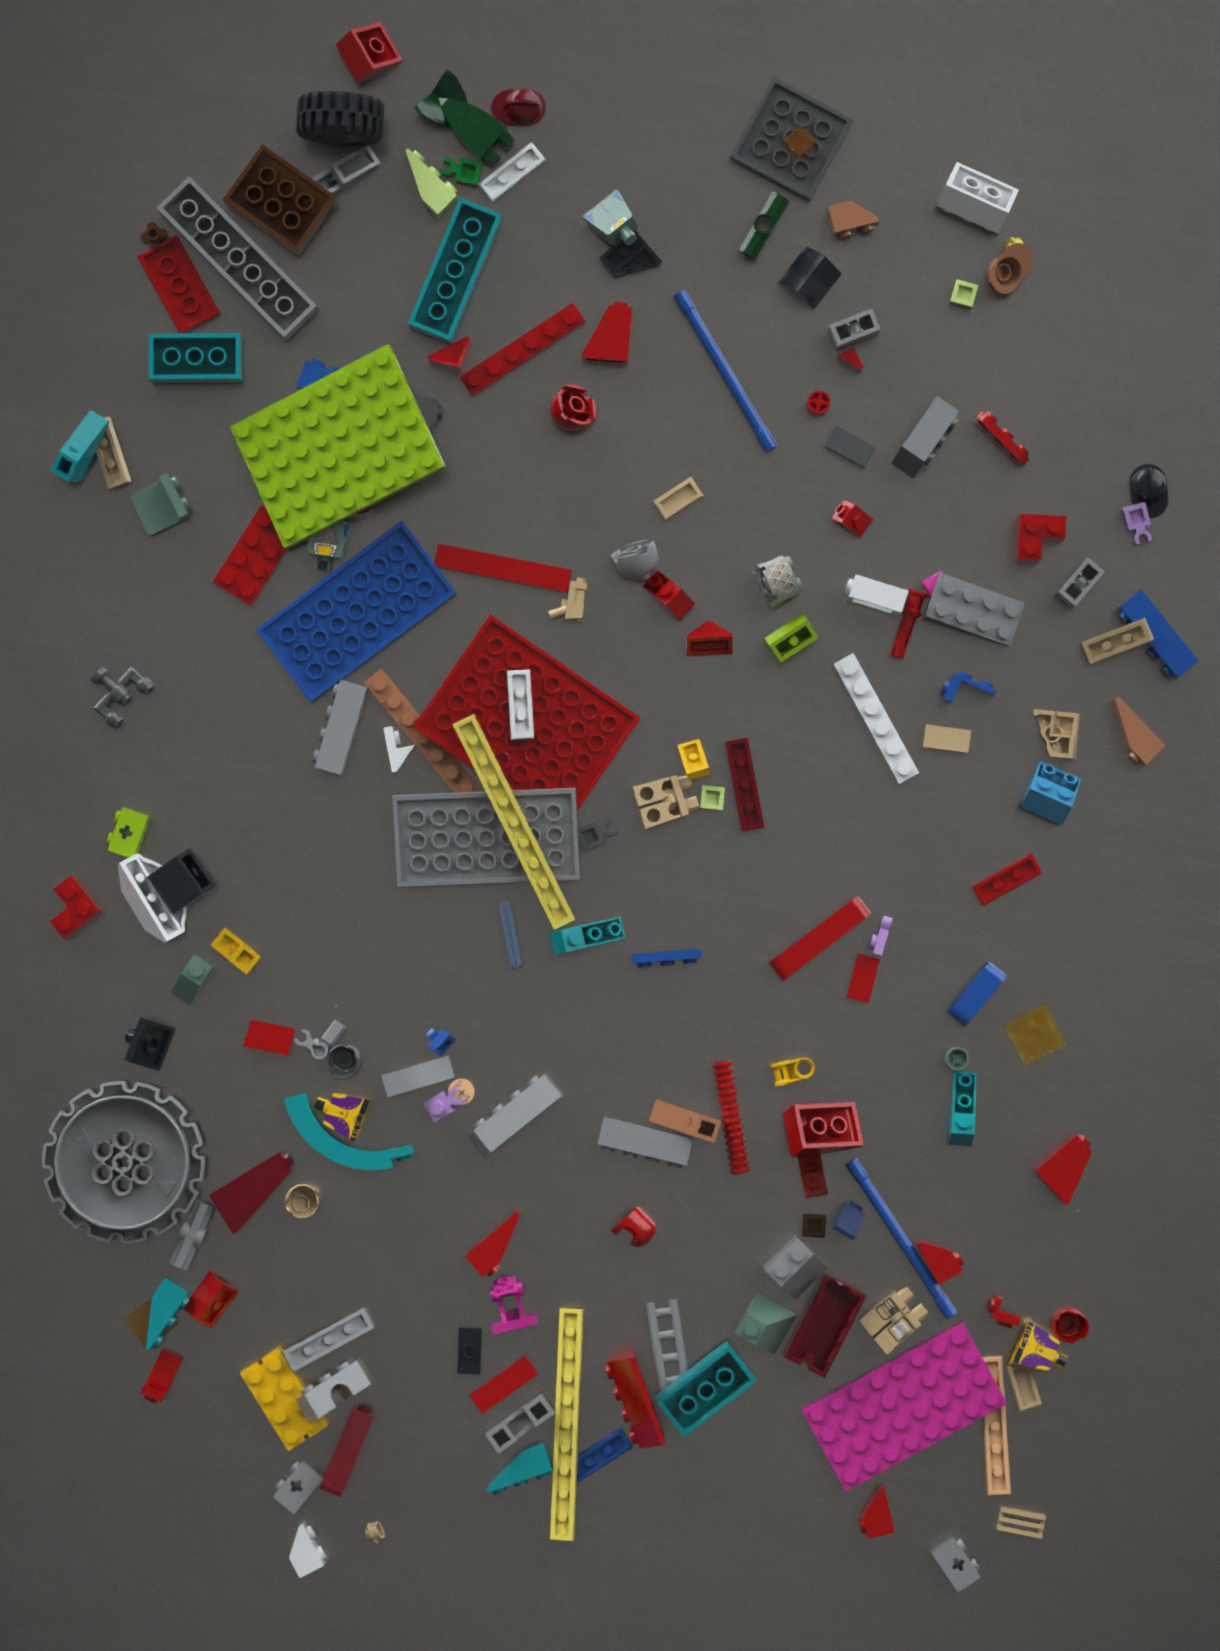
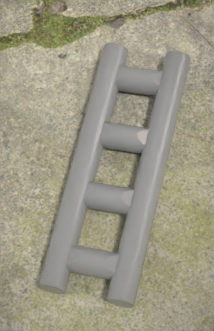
[646,1299,688,1392]

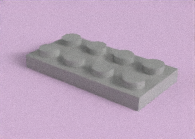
[925,573,1025,646]

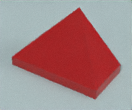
[687,620,733,656]

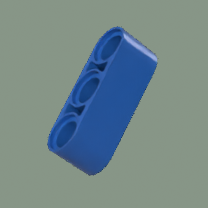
[947,961,1007,1027]

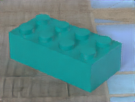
[149,333,243,383]
[654,1340,757,1437]

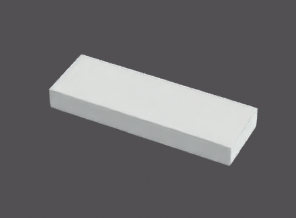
[478,142,546,203]
[507,669,534,740]

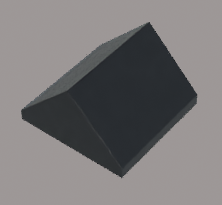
[778,246,842,310]

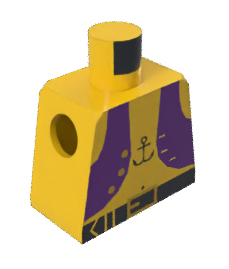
[313,1093,371,1141]
[1009,1322,1068,1373]

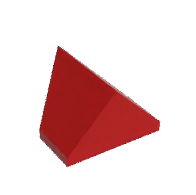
[427,336,471,373]

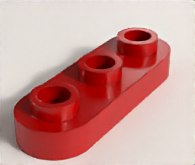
[975,411,1030,467]

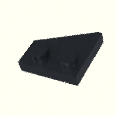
[599,230,662,276]

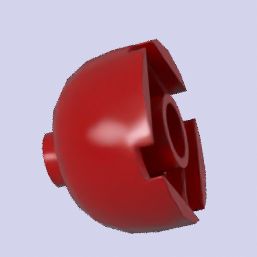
[550,384,597,431]

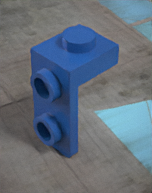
[941,671,996,703]

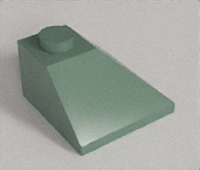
[735,1292,797,1355]

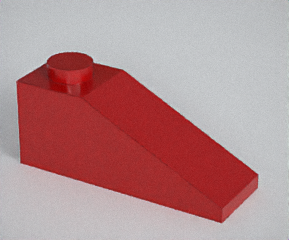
[465,1210,521,1277]

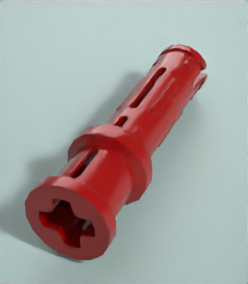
[890,589,928,659]

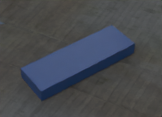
[577,1427,634,1483]

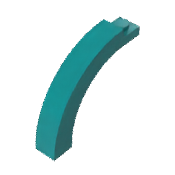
[284,1093,415,1170]

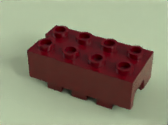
[783,1273,867,1378]

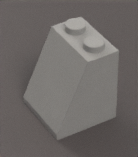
[763,1234,828,1300]

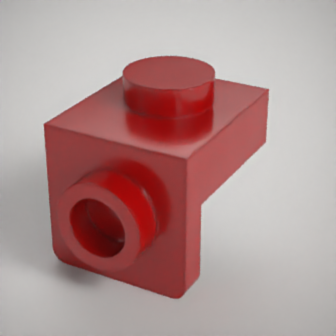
[832,500,873,538]
[988,1295,1021,1329]

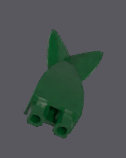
[414,69,515,166]

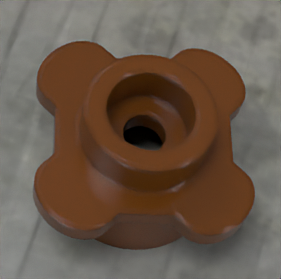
[140,222,167,249]

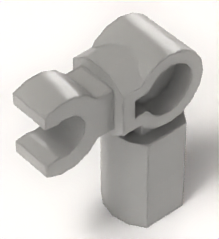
[294,1019,347,1060]

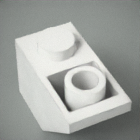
[289,1522,327,1578]

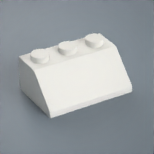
[937,162,1019,234]

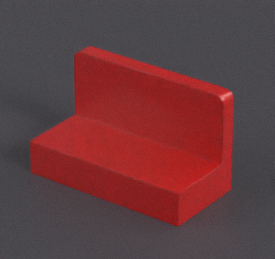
[243,1020,295,1056]
[184,1271,238,1329]

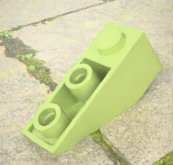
[406,148,458,218]

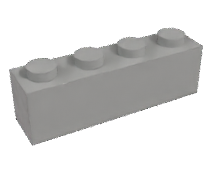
[312,680,368,776]
[597,1117,693,1169]

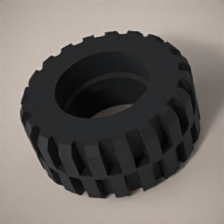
[296,91,384,146]

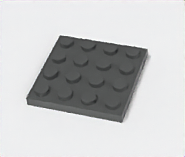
[730,77,853,200]

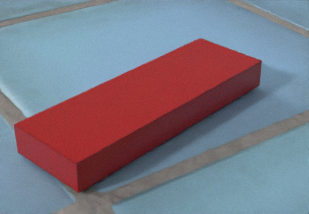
[971,853,1043,906]
[469,1355,539,1414]

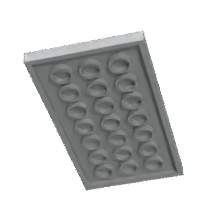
[392,788,580,887]

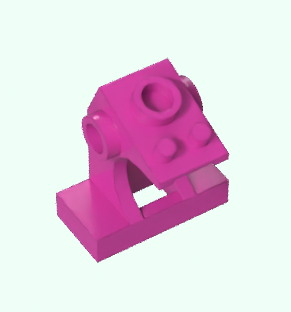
[490,1276,539,1335]

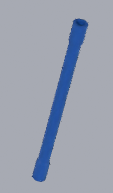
[673,289,777,452]
[845,1158,957,1319]

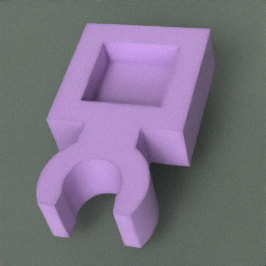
[1122,502,1152,545]
[869,916,893,956]
[423,1086,466,1123]

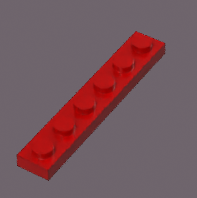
[459,303,586,397]

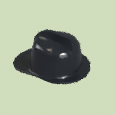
[1130,464,1168,518]

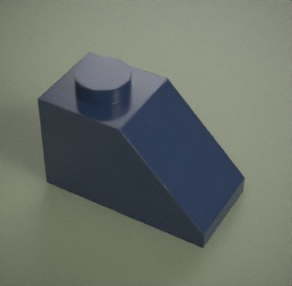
[831,1201,865,1240]

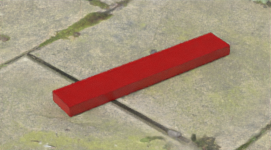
[434,543,572,593]

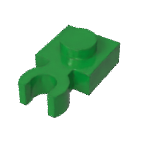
[440,157,482,186]

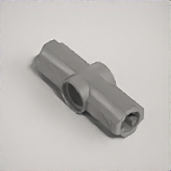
[169,1199,215,1271]

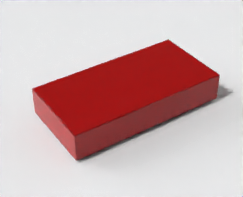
[846,953,880,1003]

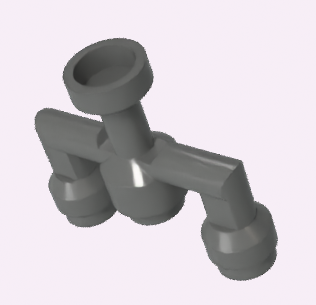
[91,667,154,729]

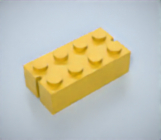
[240,1346,329,1451]

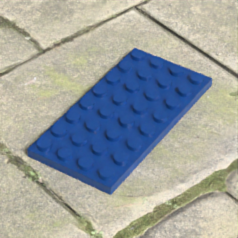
[256,520,457,703]

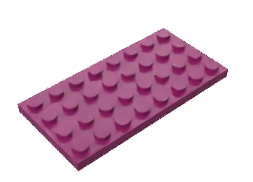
[802,1322,1007,1491]

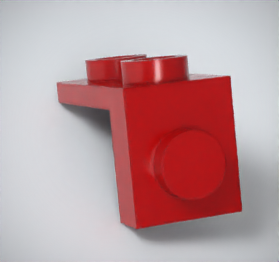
[140,1349,182,1404]

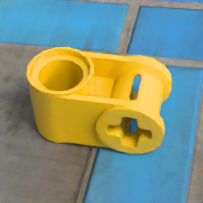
[769,1058,815,1087]

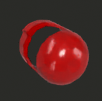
[611,1206,656,1247]

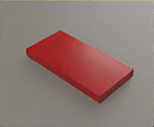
[137,234,221,333]

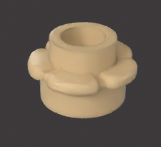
[365,1521,385,1544]

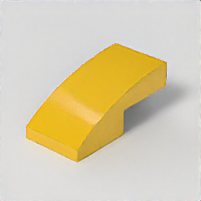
[210,927,261,975]

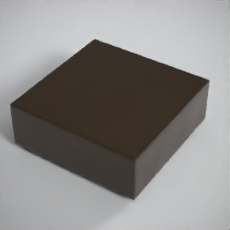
[802,1213,826,1238]

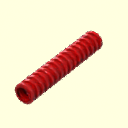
[712,1060,751,1175]

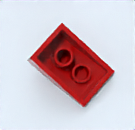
[783,1102,864,1157]

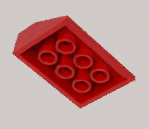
[605,1350,666,1449]

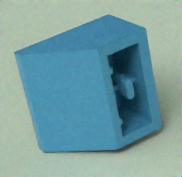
[1021,761,1082,825]

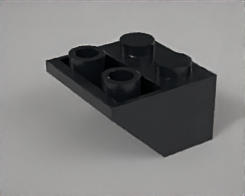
[147,849,216,914]

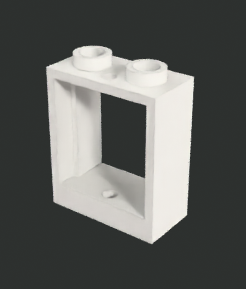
[844,574,908,617]

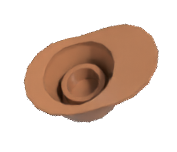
[988,243,1033,294]

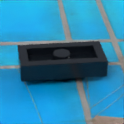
[457,1327,482,1375]

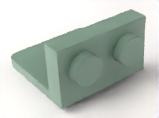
[130,473,191,535]

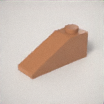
[1113,696,1166,766]

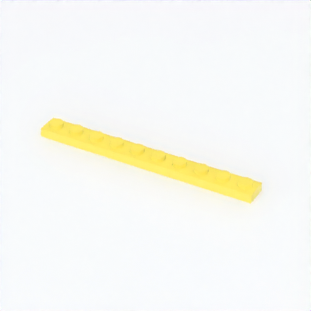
[453,714,575,930]
[550,1308,584,1541]

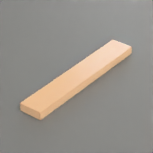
[982,1356,1011,1496]

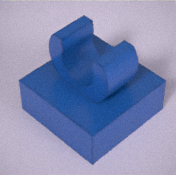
[426,1028,456,1057]

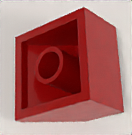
[335,22,403,83]

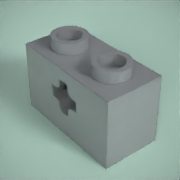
[828,308,880,350]
[1056,557,1105,609]
[273,1459,324,1514]
[931,1536,981,1593]

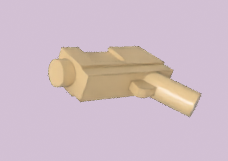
[548,577,587,622]

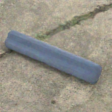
[499,901,522,969]

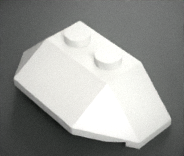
[118,853,187,943]

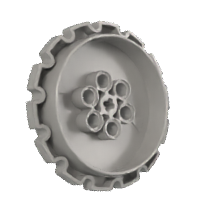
[42,1081,205,1244]

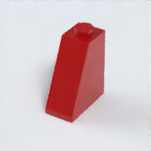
[582,302,632,364]
[1034,1134,1092,1205]

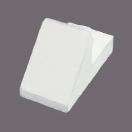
[383,726,415,774]

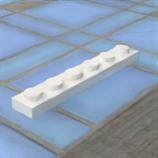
[833,653,919,784]

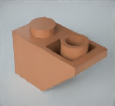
[827,201,879,238]

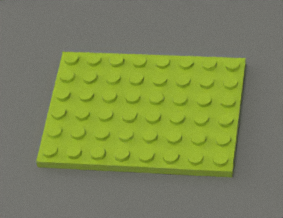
[230,344,446,549]

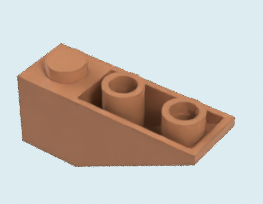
[649,1099,722,1143]

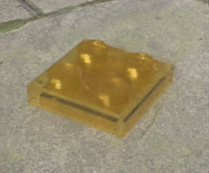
[1004,1003,1067,1065]

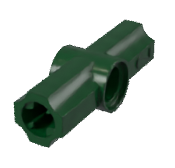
[738,191,789,261]

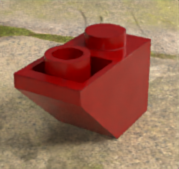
[643,570,695,620]

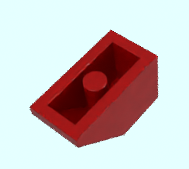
[916,1241,964,1284]
[859,1485,895,1539]

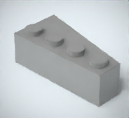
[467,1075,561,1158]

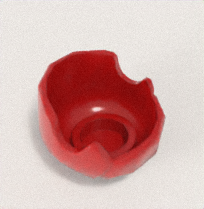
[1052,1308,1090,1344]

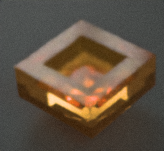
[784,125,816,158]

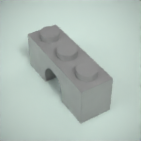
[295,1361,371,1423]
[485,1392,555,1454]

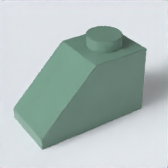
[171,954,215,1005]

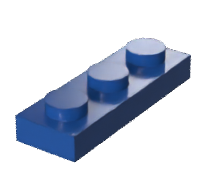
[632,949,701,968]

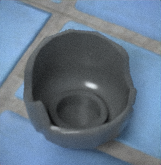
[326,1043,361,1080]

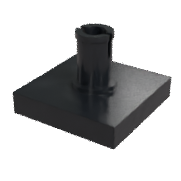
[124,1017,175,1071]

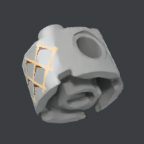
[755,555,803,607]

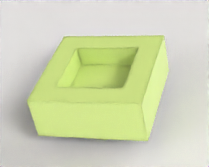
[950,279,978,308]
[700,785,725,810]

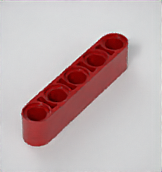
[769,895,872,981]

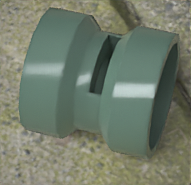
[945,1047,969,1070]

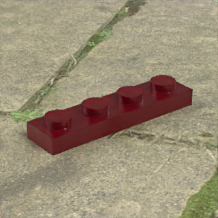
[725,737,764,832]

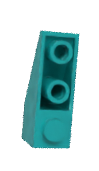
[51,410,110,482]
[549,916,626,955]
[948,1071,977,1147]
[146,1277,190,1351]
[486,1442,553,1495]

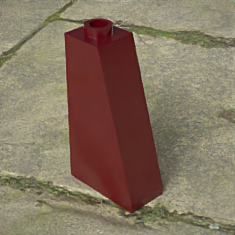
[209,1151,294,1234]
[319,1405,375,1497]

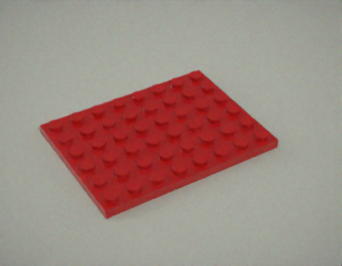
[412,614,640,810]

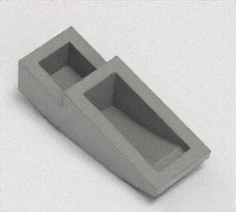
[311,145,380,195]
[381,1055,455,1097]

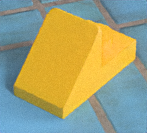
[678,739,710,781]

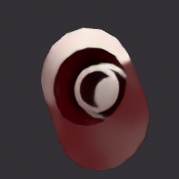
[491,89,546,125]

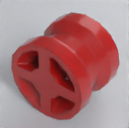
[807,391,830,416]

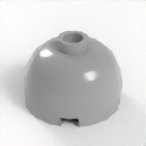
[611,540,658,581]

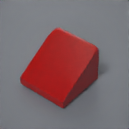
[837,348,864,372]

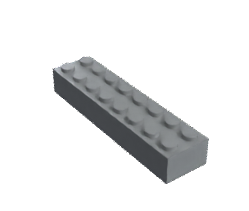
[157,176,318,341]

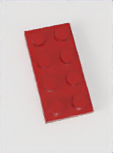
[212,505,289,607]

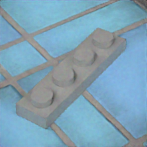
[282,1308,373,1372]

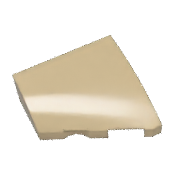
[1034,709,1080,759]

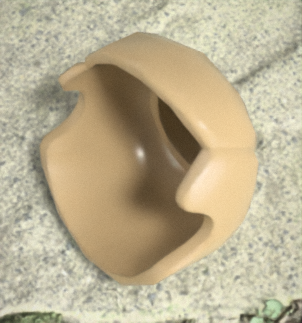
[284,1184,319,1219]

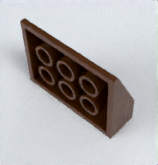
[223,144,337,256]

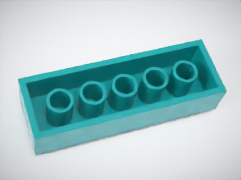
[408,198,503,345]

